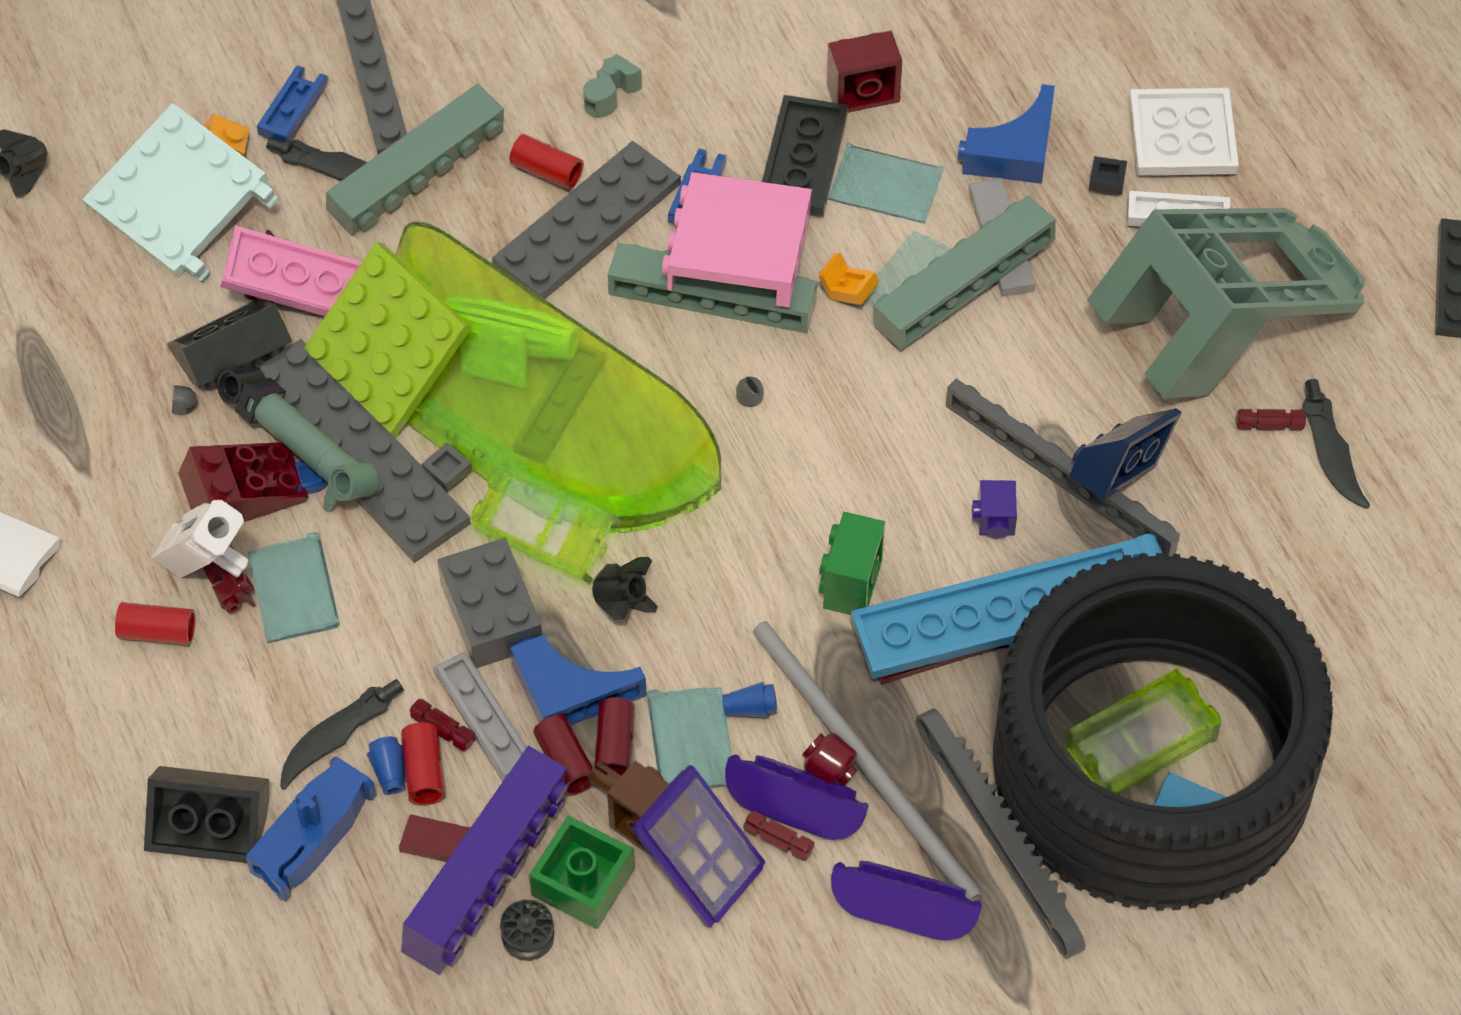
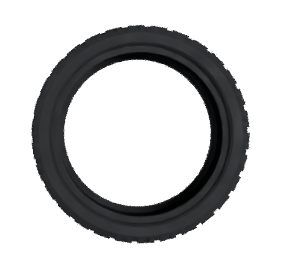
[993,553,1333,911]

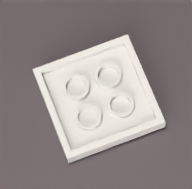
[1129,88,1239,176]

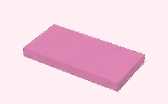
[220,226,362,316]

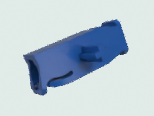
[246,757,376,901]

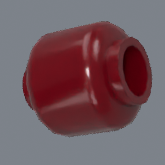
[802,733,858,786]

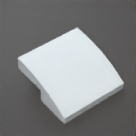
[0,512,60,597]

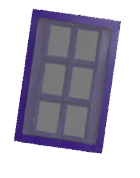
[632,765,766,928]

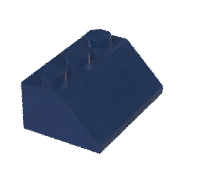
[1069,408,1182,500]

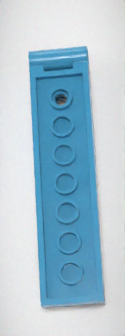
[851,534,1162,679]

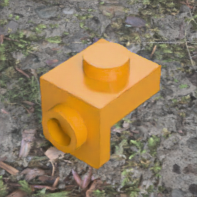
[200,114,249,156]
[819,253,880,305]

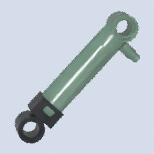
[217,366,379,512]

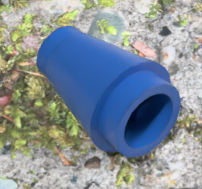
[722,681,778,718]
[367,737,405,795]

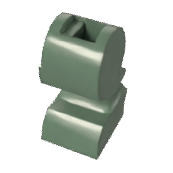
[583,54,642,118]

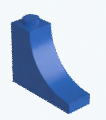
[957,84,1055,184]
[510,634,647,725]

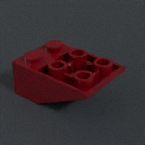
[178,442,308,523]

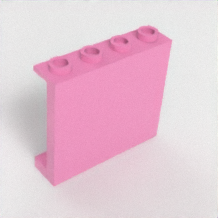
[662,172,812,308]

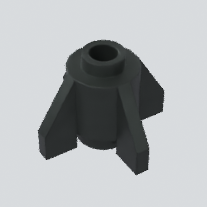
[0,129,47,197]
[592,557,658,620]

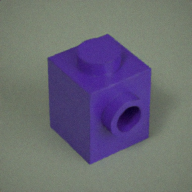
[972,480,1017,538]

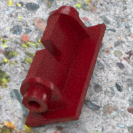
[203,545,256,613]

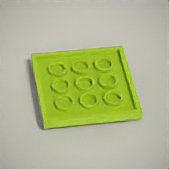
[304,242,472,438]

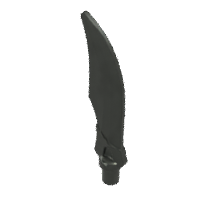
[266,137,367,180]
[1303,379,1370,509]
[280,679,404,790]

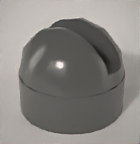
[736,376,764,407]
[172,385,197,414]

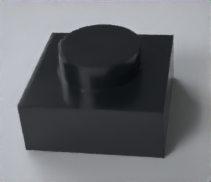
[1089,156,1127,195]

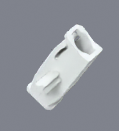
[151,500,248,578]

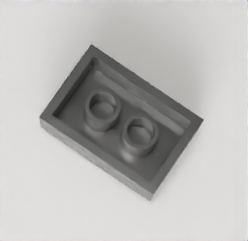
[437,537,542,668]

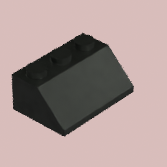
[167,299,292,388]
[144,766,269,863]

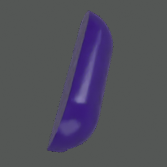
[725,754,869,839]
[831,860,982,940]

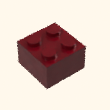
[827,30,903,113]

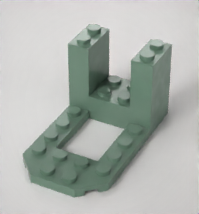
[1087,208,1365,399]

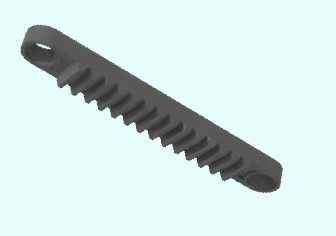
[916,708,1086,959]

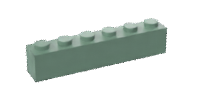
[326,83,504,236]
[873,195,1056,350]
[607,243,817,333]

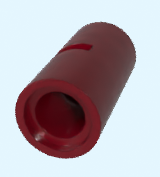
[594,698,635,776]
[533,714,594,796]

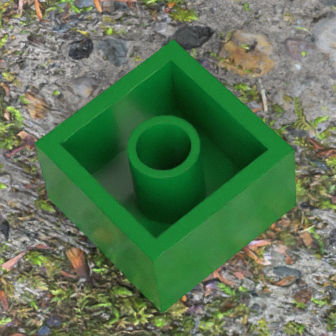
[818,511,886,615]
[529,816,635,929]

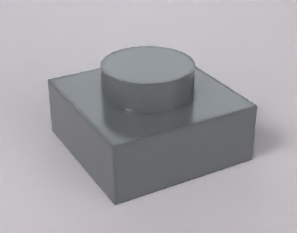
[421,443,472,492]

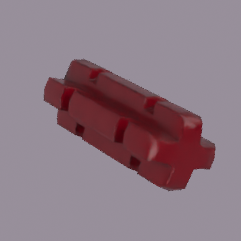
[1236,409,1306,430]
[409,699,475,751]
[743,811,815,861]

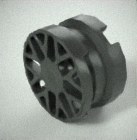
[500,899,555,961]

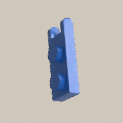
[257,65,328,141]

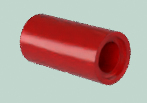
[509,134,584,190]
[115,602,196,645]
[401,722,446,806]

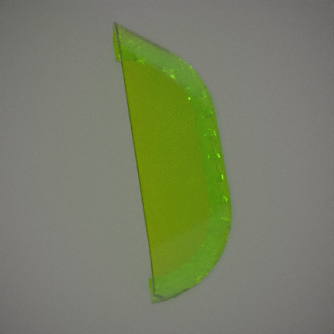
[395,221,721,533]

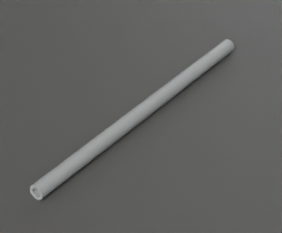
[753,621,983,901]

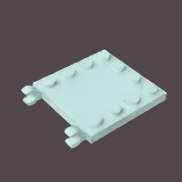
[82,103,279,283]

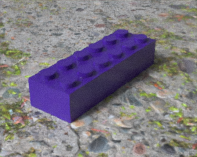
[401,745,568,976]

